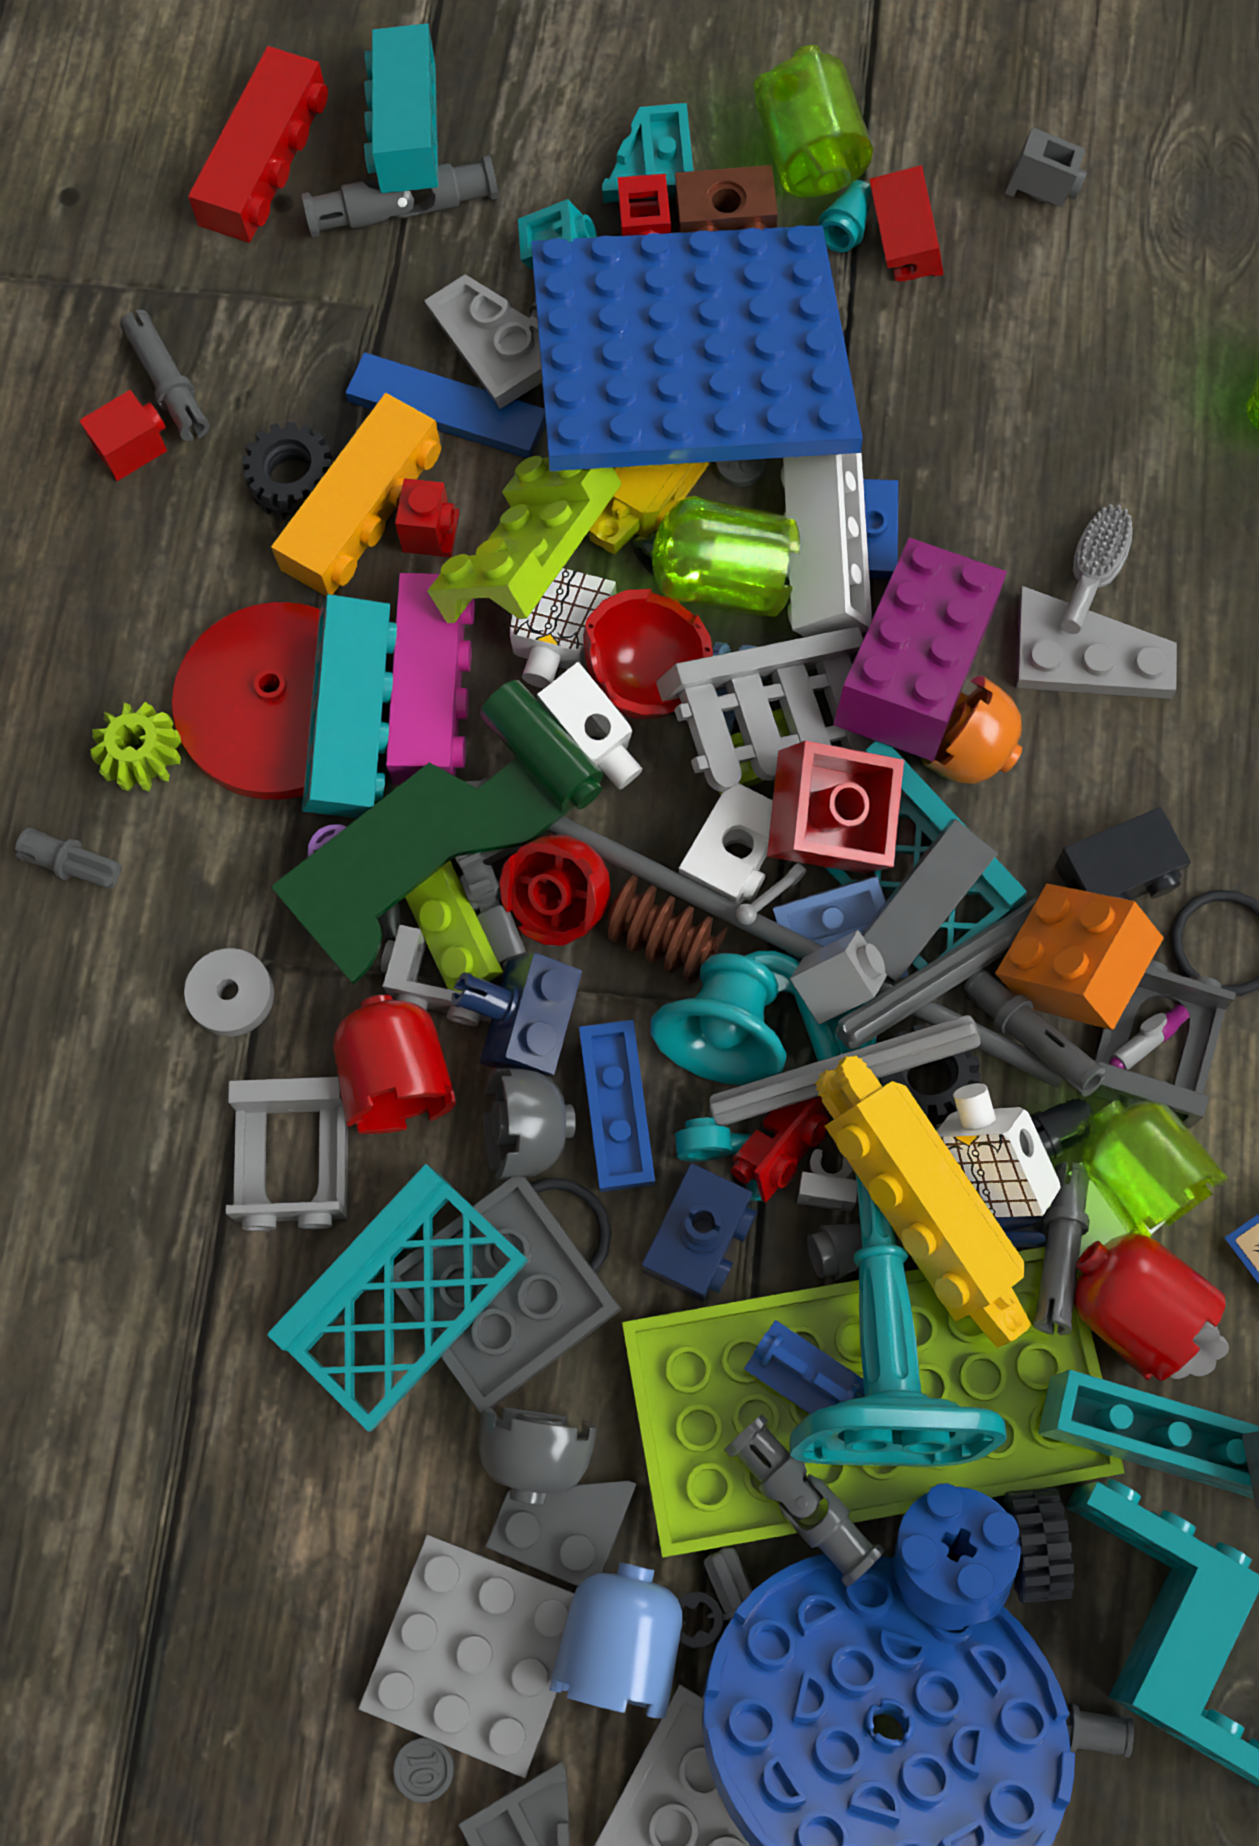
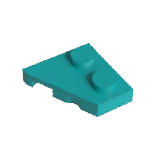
[602,103,694,203]

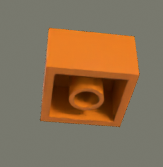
[995,883,1164,1030]

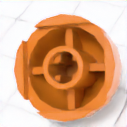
[921,676,1022,784]

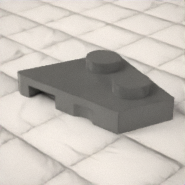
[486,1481,637,1586]
[459,1760,570,1846]

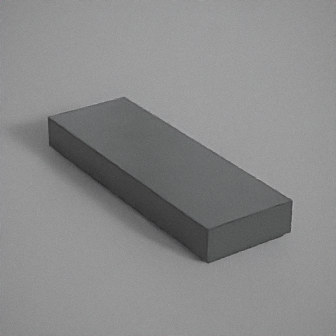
[861,819,998,982]

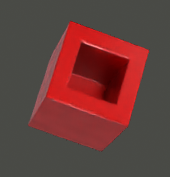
[79,390,168,481]

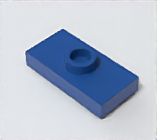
[863,479,898,579]

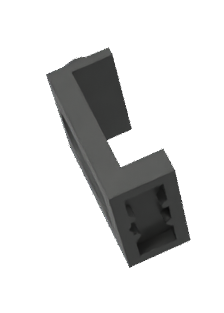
[1089,960,1236,1129]

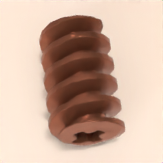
[607,875,727,984]

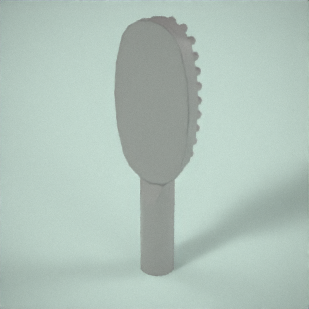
[1060,504,1133,634]

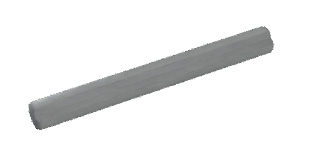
[710,1015,980,1126]

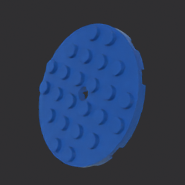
[702,1554,1075,1846]

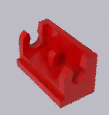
[869,165,944,281]

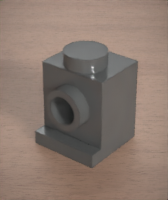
[1005,127,1087,207]

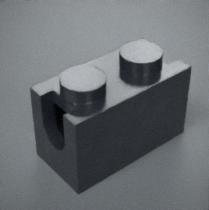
[1055,807,1191,900]

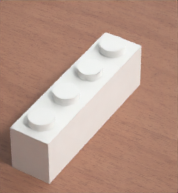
[781,453,872,637]

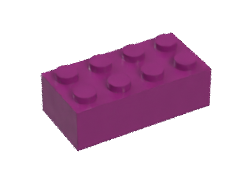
[833,537,1007,762]

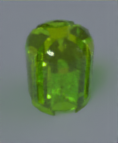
[653,496,800,617]

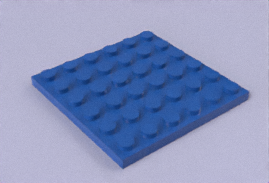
[531,225,863,471]

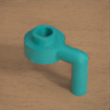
[675,1117,762,1201]

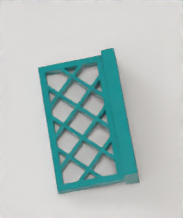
[824,741,1027,971]
[267,1164,529,1432]

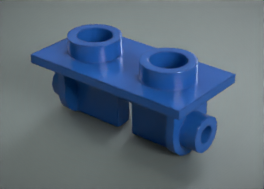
[744,1320,865,1414]

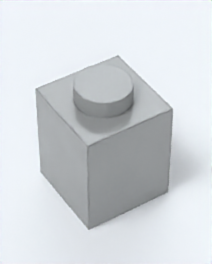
[790,930,887,1024]

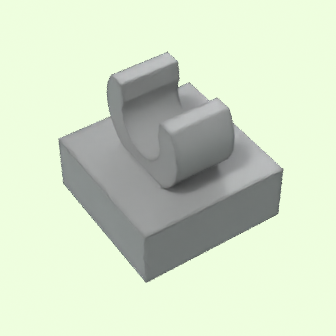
[797,1149,857,1212]

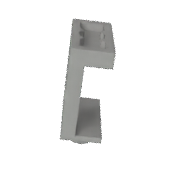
[226,1077,348,1231]

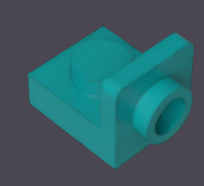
[518,199,597,270]

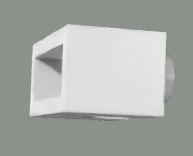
[679,783,773,904]

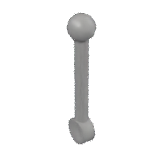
[735,863,807,925]

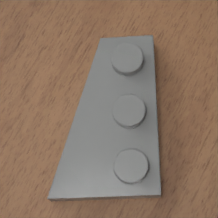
[424,274,542,409]
[1016,586,1177,699]

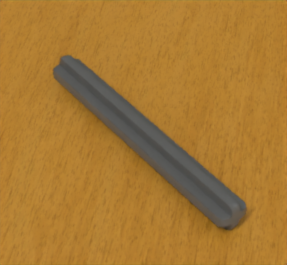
[836,899,1037,1049]

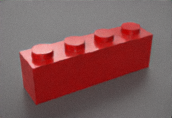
[188,46,328,243]

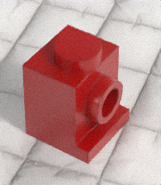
[617,173,671,236]
[395,478,460,558]

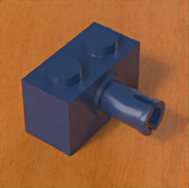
[451,952,583,1076]
[642,1163,757,1302]

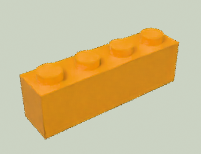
[271,393,441,596]

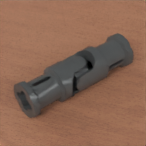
[724,1414,886,1588]

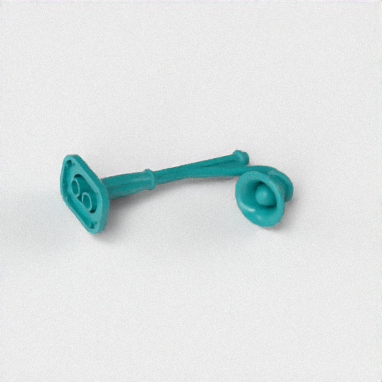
[650,951,1007,1467]

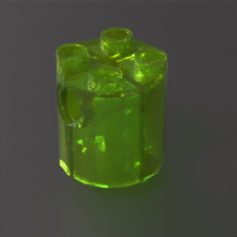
[753,44,873,197]

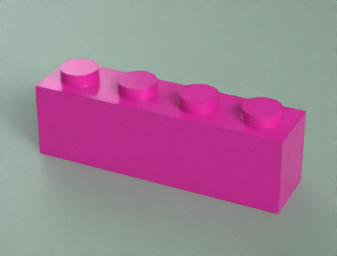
[386,573,474,785]

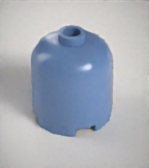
[549,1562,682,1718]

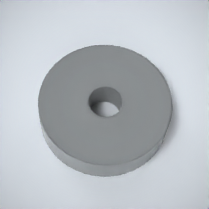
[184,948,274,1037]

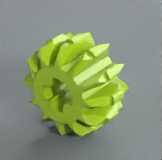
[90,702,182,792]

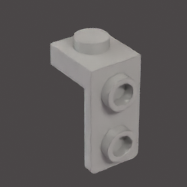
[381,925,492,1026]

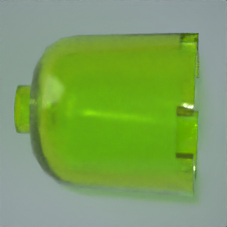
[1081,1100,1229,1237]

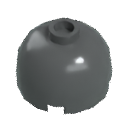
[483,1067,575,1180]
[478,1407,597,1504]

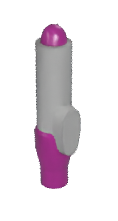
[1109,1004,1189,1070]

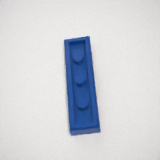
[346,352,546,458]

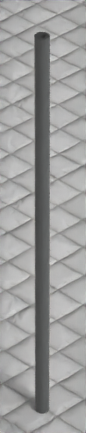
[477,777,1063,1088]

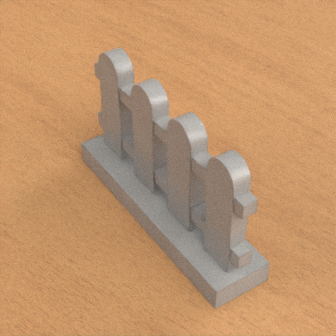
[656,626,876,792]

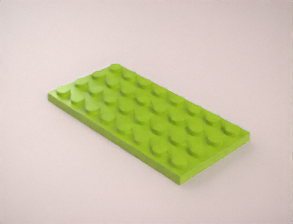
[622,1247,1125,1558]

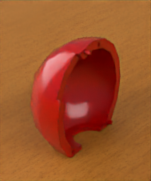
[583,589,713,719]

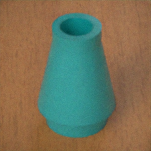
[818,180,873,253]

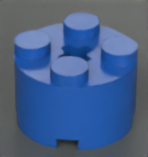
[893,1483,1021,1630]

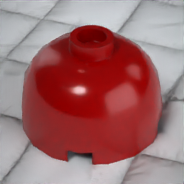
[499,835,611,946]

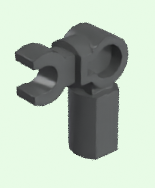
[458,852,527,969]

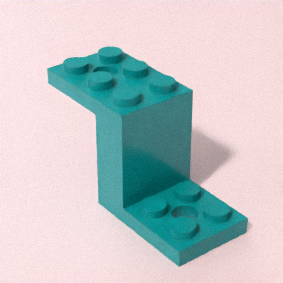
[1065,1479,1259,1787]

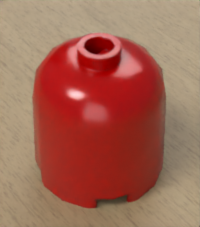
[333,995,456,1134]
[1074,1232,1226,1381]

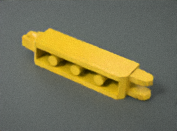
[589,462,711,554]
[814,1055,1031,1348]

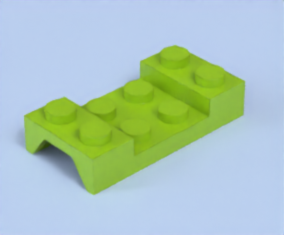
[427,456,622,623]

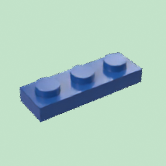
[579,1020,655,1192]

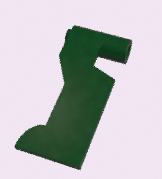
[271,680,603,985]

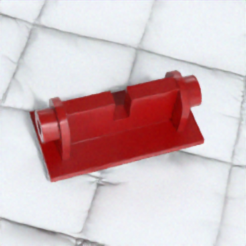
[731,1096,830,1203]

